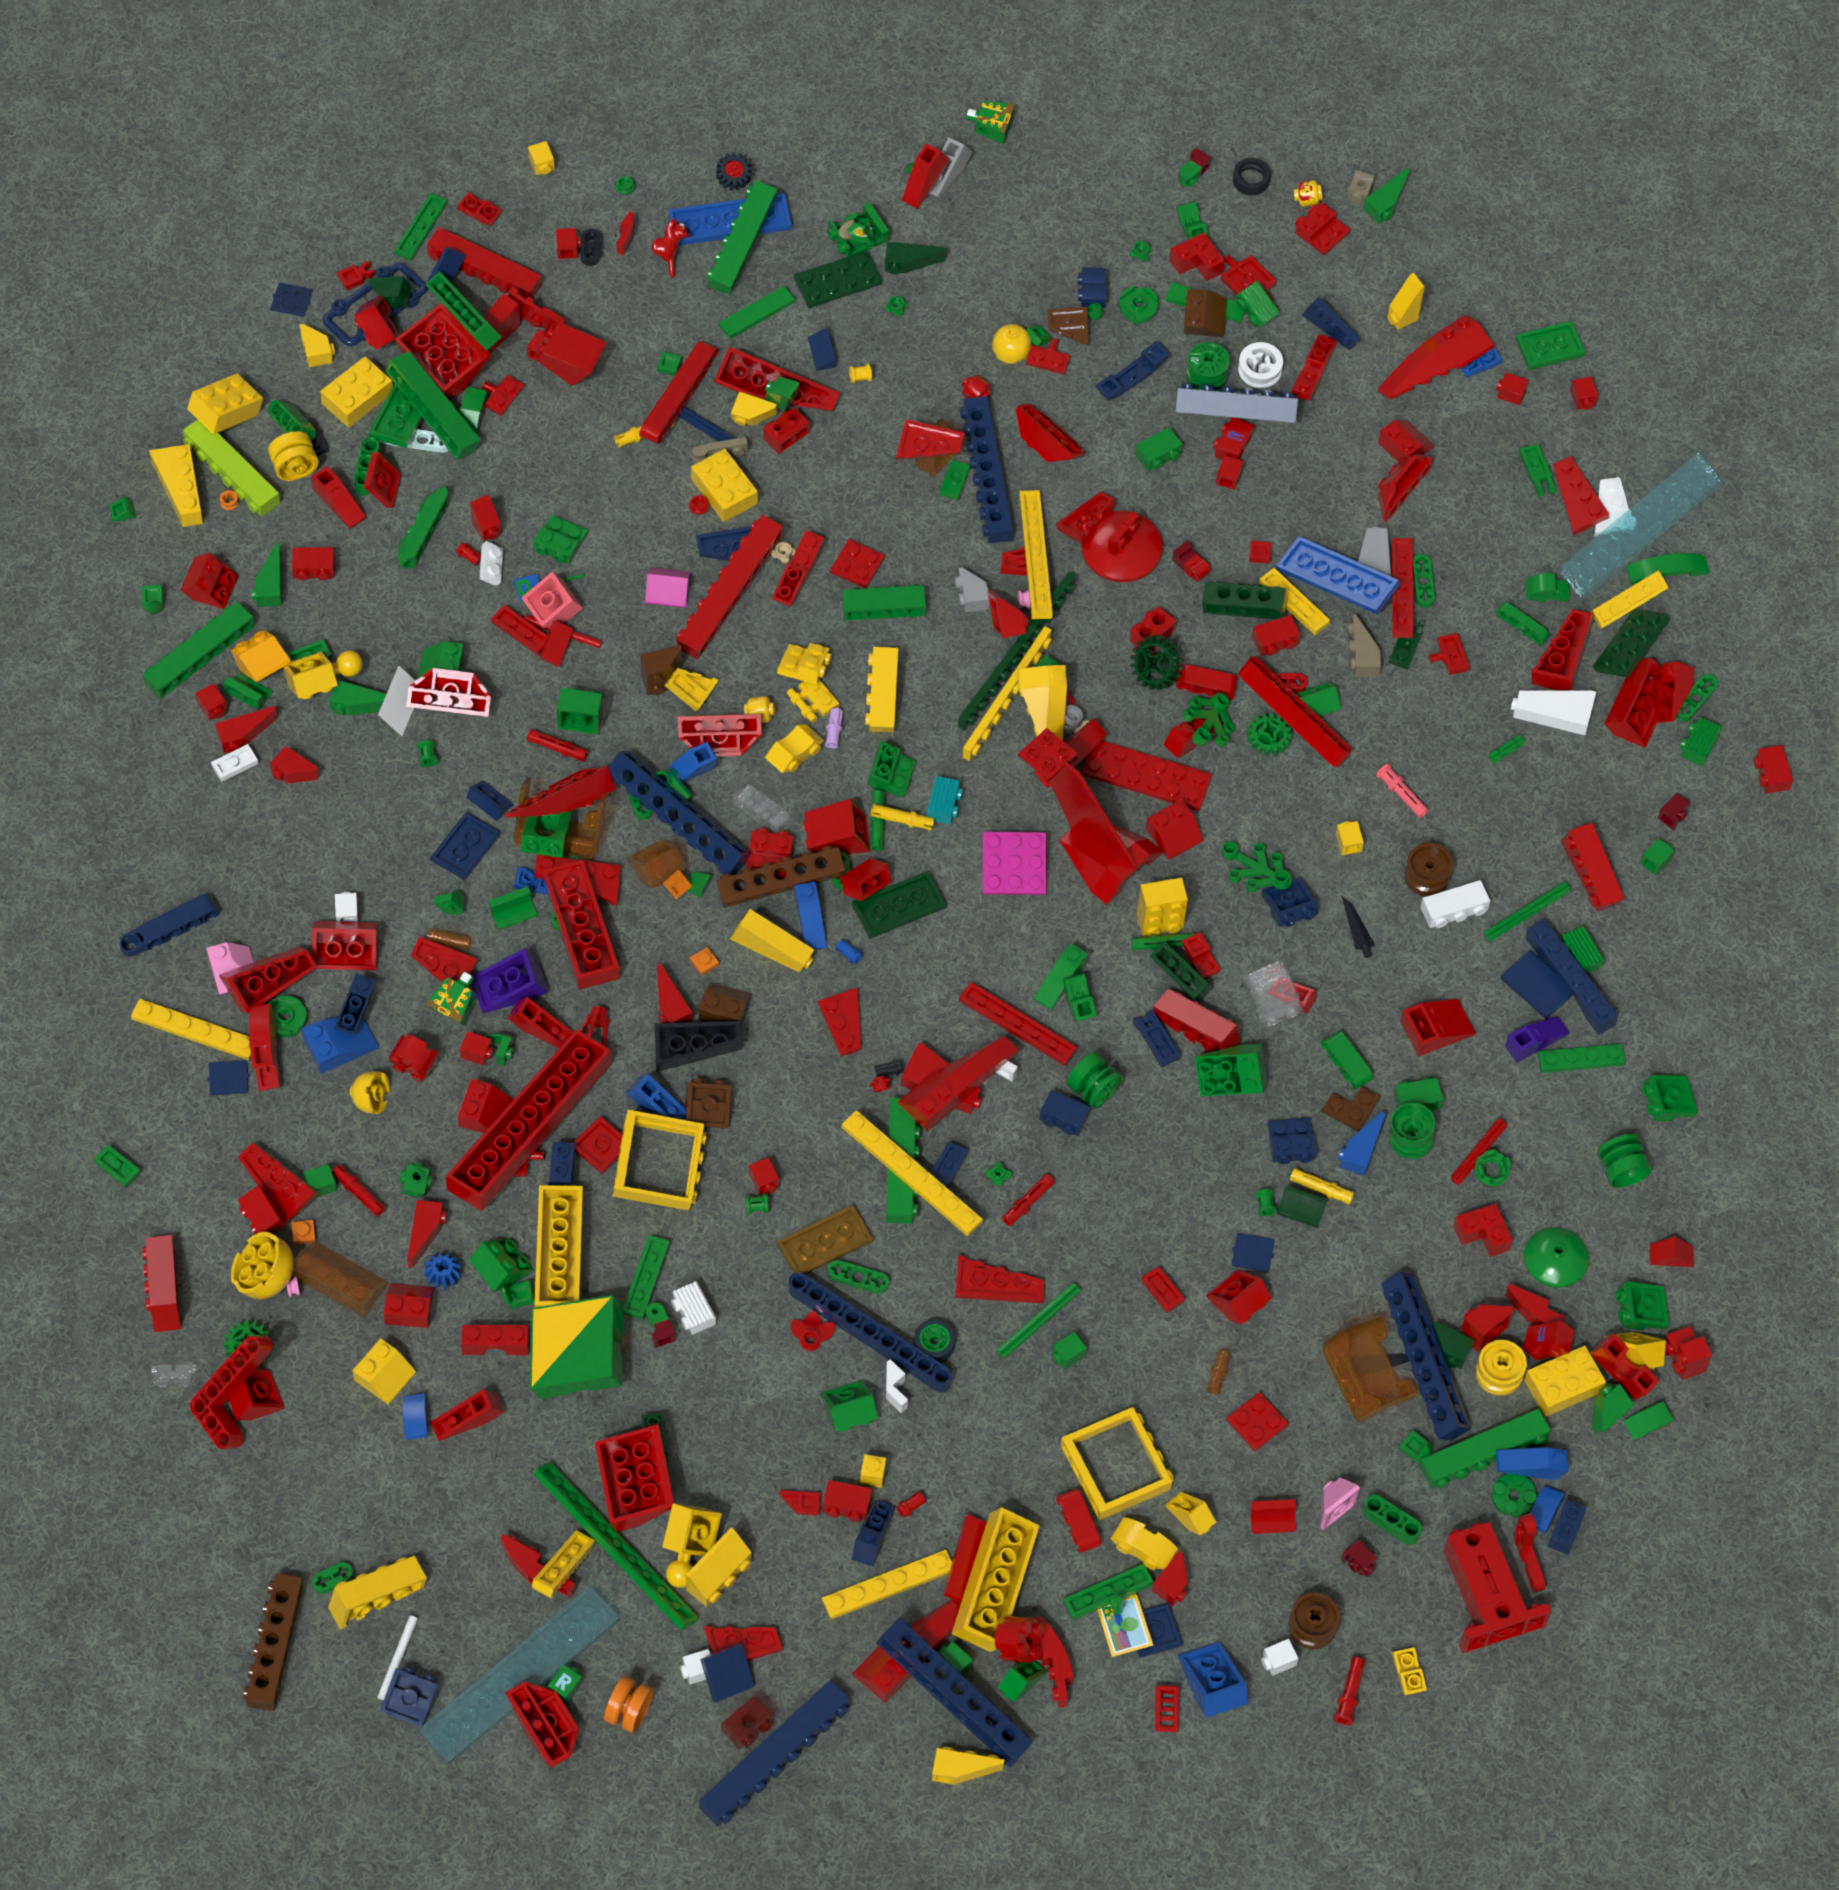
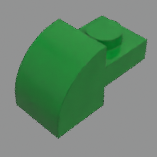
[1525,573,1570,602]
[1063,973,1097,1022]

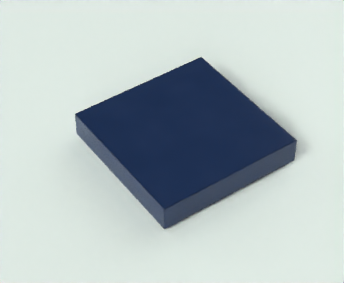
[1137,1603,1183,1658]
[700,1643,755,1702]

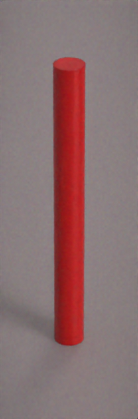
[524,614,602,649]

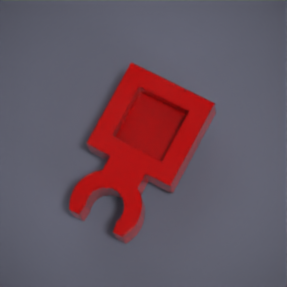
[337,261,375,291]

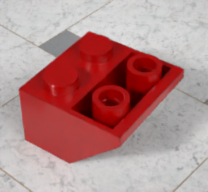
[180,552,239,609]

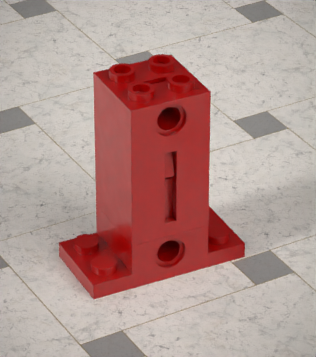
[1443,1522,1551,1654]

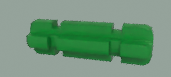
[1488,734,1525,763]

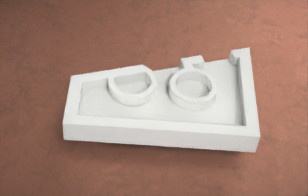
[1594,477,1634,536]

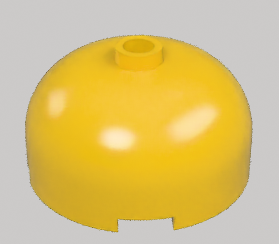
[231,1232,294,1300]

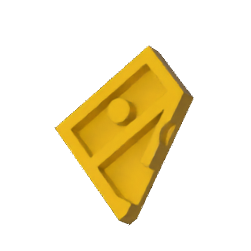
[664,668,719,711]

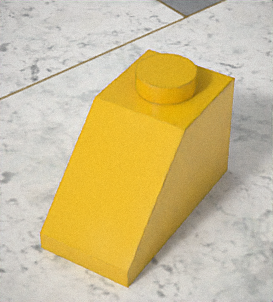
[300,324,335,367]
[731,392,778,426]
[1165,1492,1216,1536]

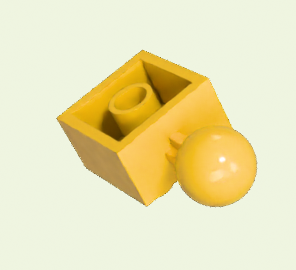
[283,651,363,699]
[662,1503,722,1588]

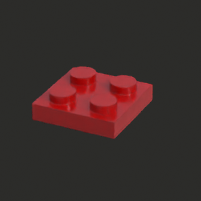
[364,452,401,508]
[830,539,885,589]
[572,1116,632,1175]
[1226,1392,1288,1452]

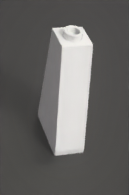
[1511,691,1596,735]

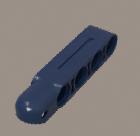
[120,894,220,957]

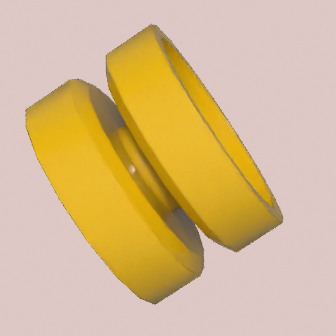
[268,431,319,481]
[1475,1340,1527,1395]

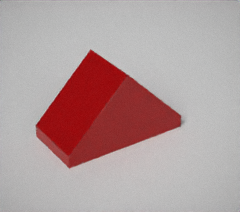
[1650,1236,1694,1267]

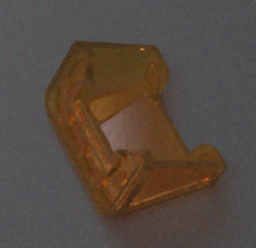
[1322,1317,1419,1422]

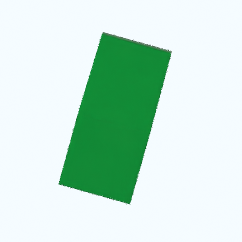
[1176,201,1209,240]
[459,387,488,432]

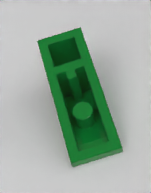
[1363,168,1410,224]
[252,544,282,607]
[329,680,386,715]
[1034,943,1088,1010]

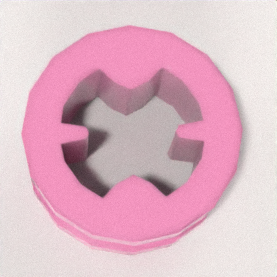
[1018,590,1030,609]
[287,1276,300,1297]

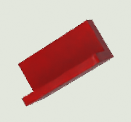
[1249,1499,1296,1534]

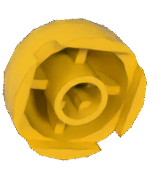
[992,324,1032,364]
[350,1071,390,1114]

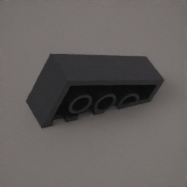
[655,1021,741,1072]

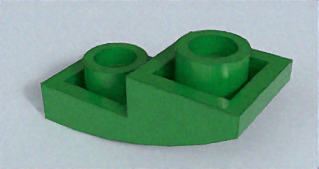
[1623,1402,1674,1441]

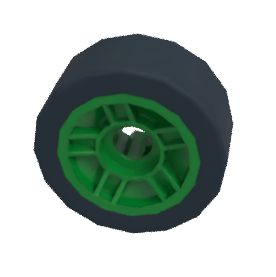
[914,1319,956,1363]

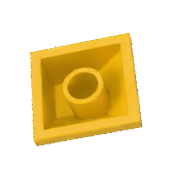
[1603,1331,1666,1371]

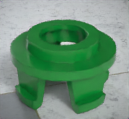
[1474,1149,1512,1187]

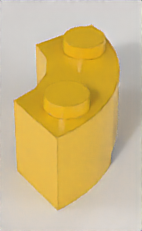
[765,725,824,773]
[1110,1517,1178,1570]

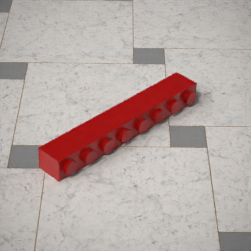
[676,515,783,660]

